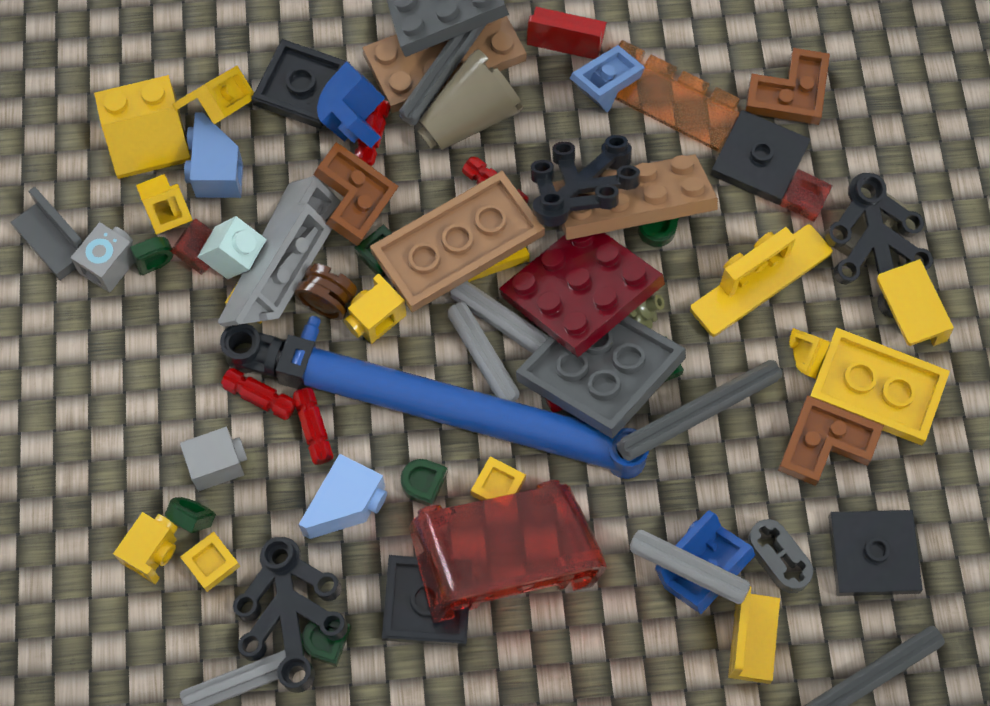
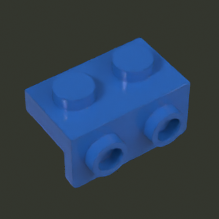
[655,510,755,614]

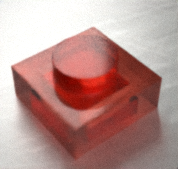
[780,169,833,222]
[170,218,212,275]

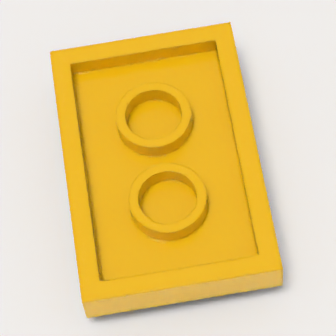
[810,327,950,446]

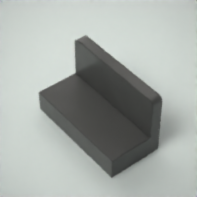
[11,187,83,281]

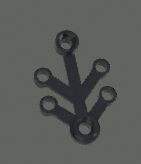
[531,135,640,227]
[825,173,933,318]
[233,537,348,693]

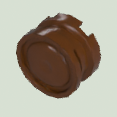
[294,263,358,320]

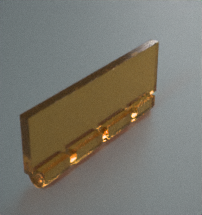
[607,40,740,151]

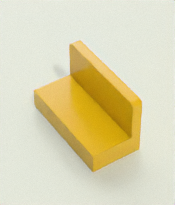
[172,65,254,124]
[877,259,954,346]
[728,586,780,684]

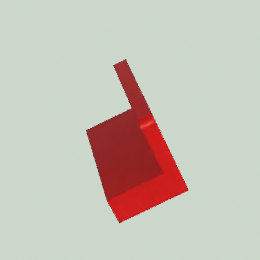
[527,7,607,59]

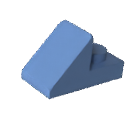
[570,45,645,112]

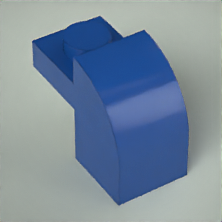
[317,61,385,148]

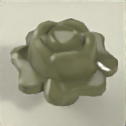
[628,295,665,329]

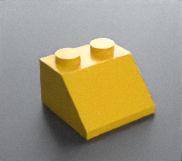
[94,75,191,179]

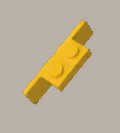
[690,224,833,337]

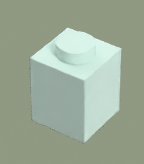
[197,216,267,279]

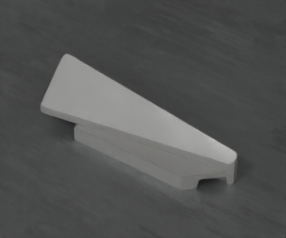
[218,176,341,327]

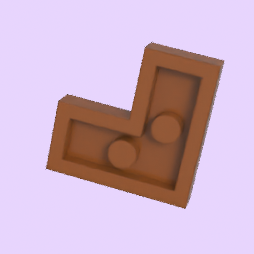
[745,48,830,125]
[313,142,399,246]
[778,395,884,486]

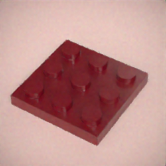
[499,233,665,358]

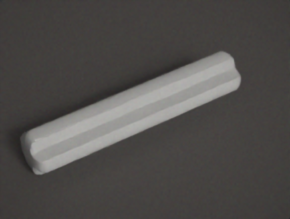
[450,281,549,353]
[448,301,519,402]
[630,530,750,604]
[180,650,301,706]

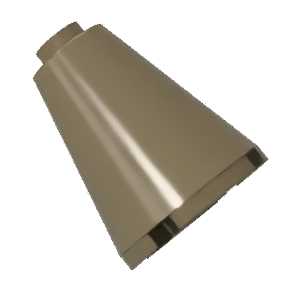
[417,49,524,150]

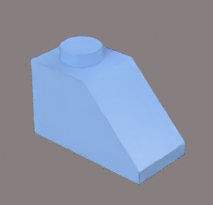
[299,454,387,539]

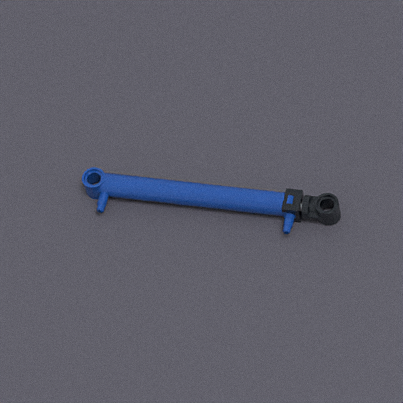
[220,316,649,479]

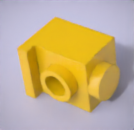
[136,174,193,235]
[343,274,407,344]
[113,512,178,585]

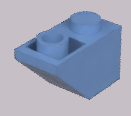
[184,112,243,198]

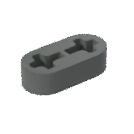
[747,519,813,593]

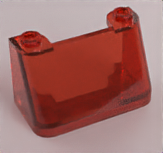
[409,480,607,623]

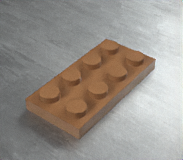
[362,16,527,113]
[552,154,718,240]
[370,170,545,313]

